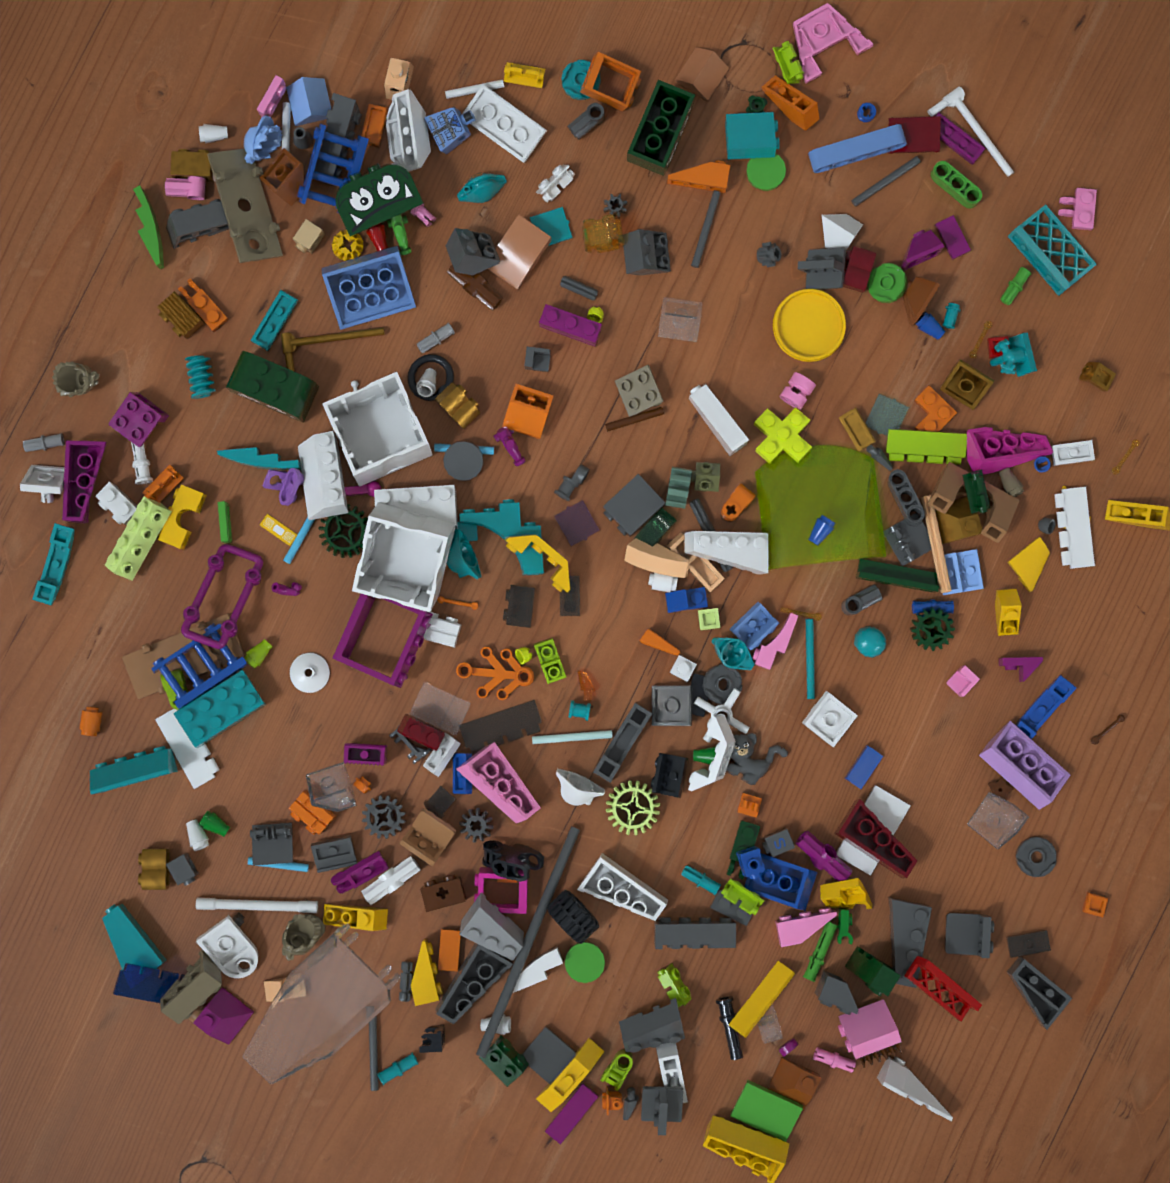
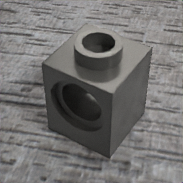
[166,853,199,886]

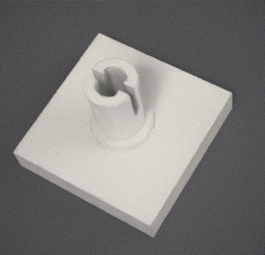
[20,465,65,503]

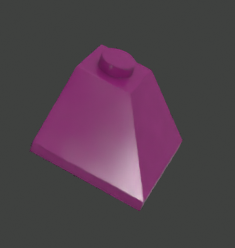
[900,230,944,271]
[193,987,254,1045]

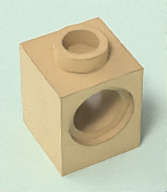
[293,219,325,254]

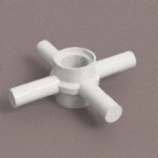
[694,688,750,743]

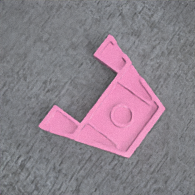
[793,3,873,84]

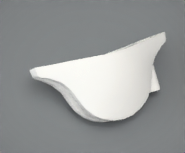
[556,768,605,806]

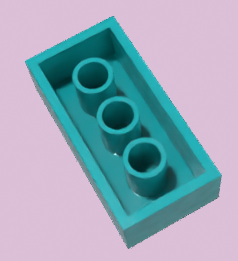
[173,670,266,749]

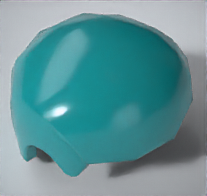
[854,626,886,658]

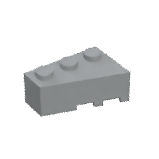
[460,892,524,961]

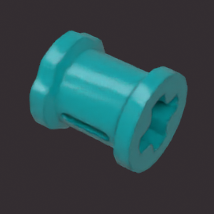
[568,700,591,721]

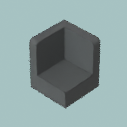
[524,346,551,372]

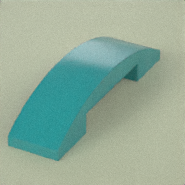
[32,523,75,606]

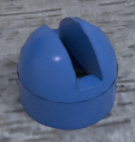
[1034,457,1051,472]

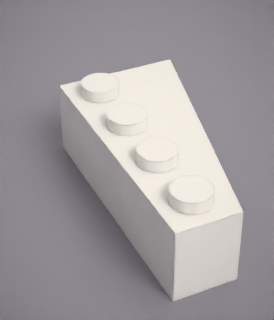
[374,485,458,529]
[685,531,768,575]
[577,853,668,921]

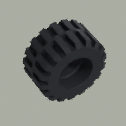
[547,890,599,944]

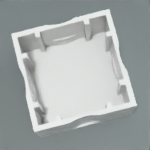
[322,372,433,487]
[352,502,456,612]

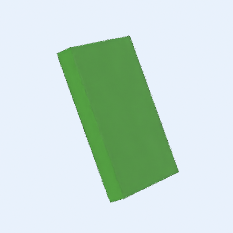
[730,1080,803,1142]

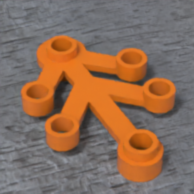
[456,647,534,700]

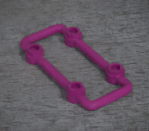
[181,544,263,649]

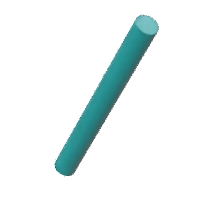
[805,619,815,699]

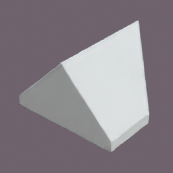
[822,214,863,250]

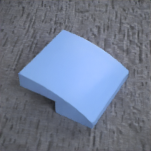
[943,549,984,595]

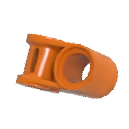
[721,483,756,522]

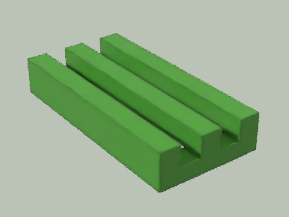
[218,501,232,543]

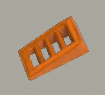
[639,629,680,656]

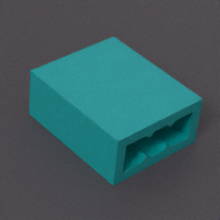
[725,112,779,159]

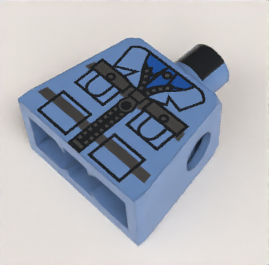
[425,107,476,154]

